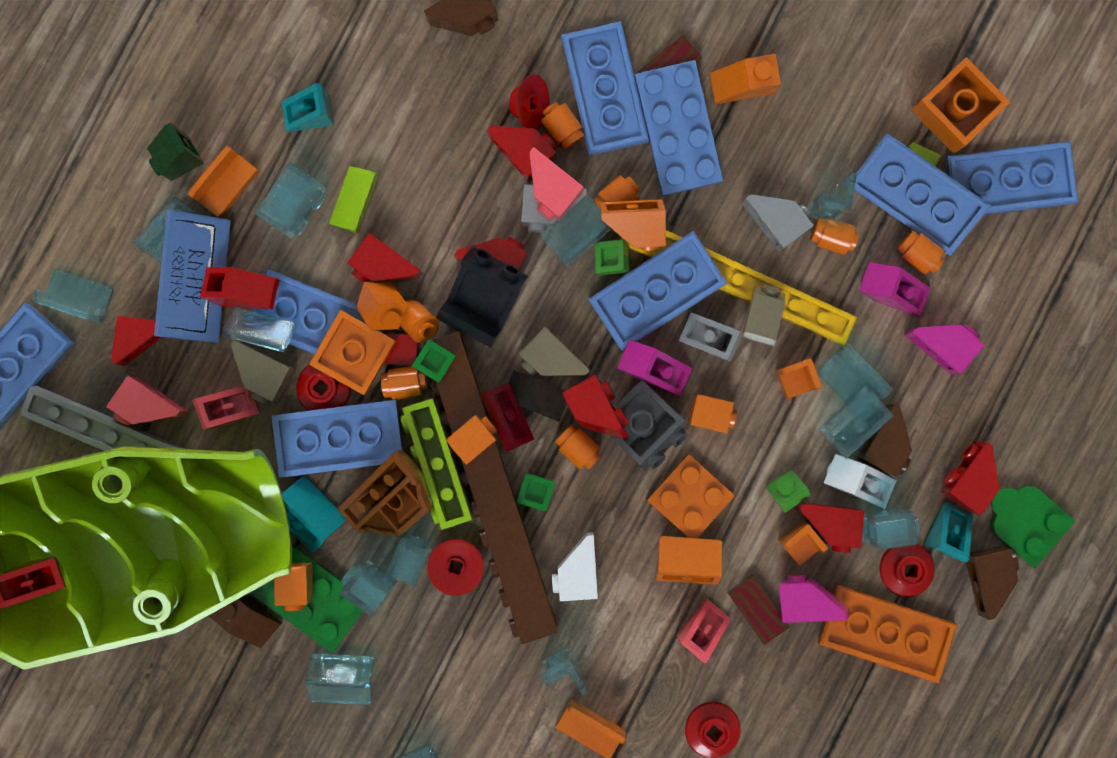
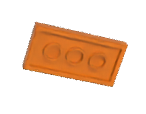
[817,584,958,684]

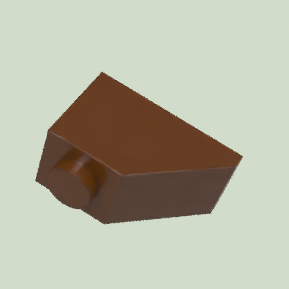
[424,0,498,36]
[856,404,912,478]
[966,546,1019,620]
[208,594,282,648]

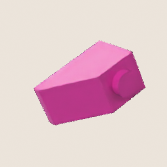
[859,262,931,317]
[904,325,985,375]
[617,340,693,396]
[779,574,850,623]

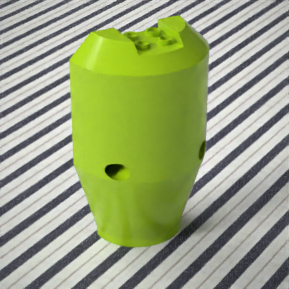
[0,446,292,670]

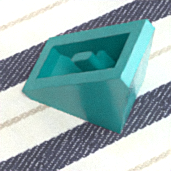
[281,83,334,132]
[924,501,974,563]

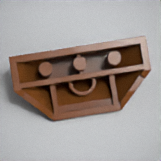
[337,449,432,537]

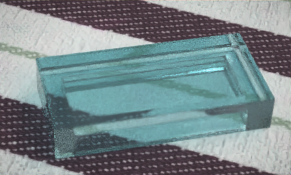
[223,306,295,352]

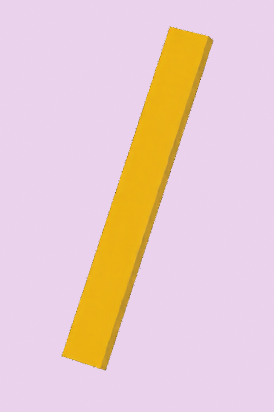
[620,230,857,346]

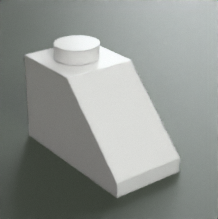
[824,454,897,509]
[552,532,598,601]

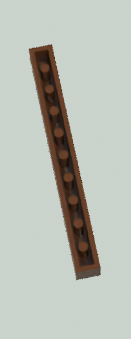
[423,331,558,644]

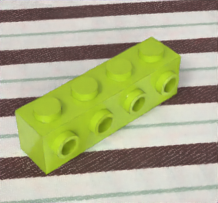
[401,398,474,530]

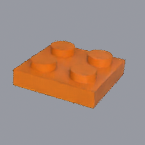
[309,310,397,396]
[646,454,735,538]

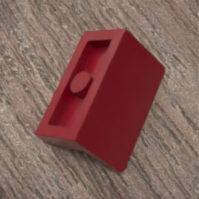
[480,382,535,452]

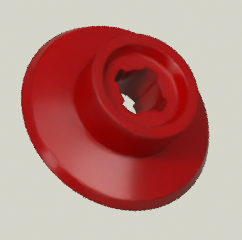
[509,74,550,130]
[296,365,351,411]
[427,539,484,596]
[879,541,935,597]
[685,702,741,758]

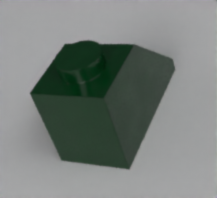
[147,123,204,181]

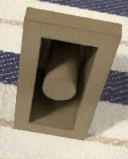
[743,284,785,346]
[519,327,590,377]
[231,339,296,405]

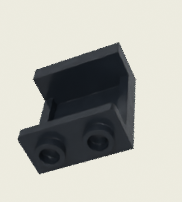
[436,246,528,348]

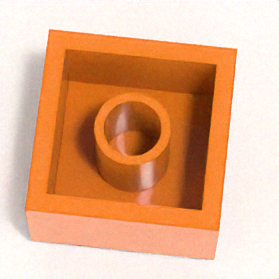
[911,57,1011,154]

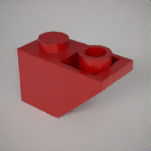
[200,267,279,310]
[562,375,629,439]
[941,442,999,516]

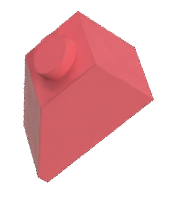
[530,147,584,222]
[106,375,188,426]

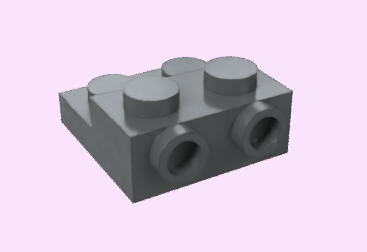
[610,380,689,471]

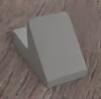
[679,313,743,362]

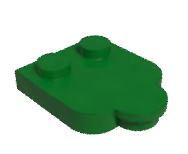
[990,486,1075,568]

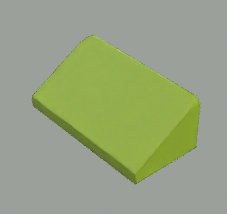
[329,166,379,234]

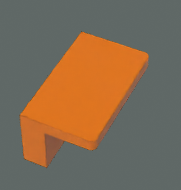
[187,145,260,218]
[655,536,722,585]
[555,698,626,758]

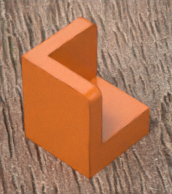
[775,358,822,399]
[778,521,828,566]

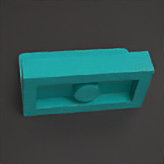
[282,476,346,553]

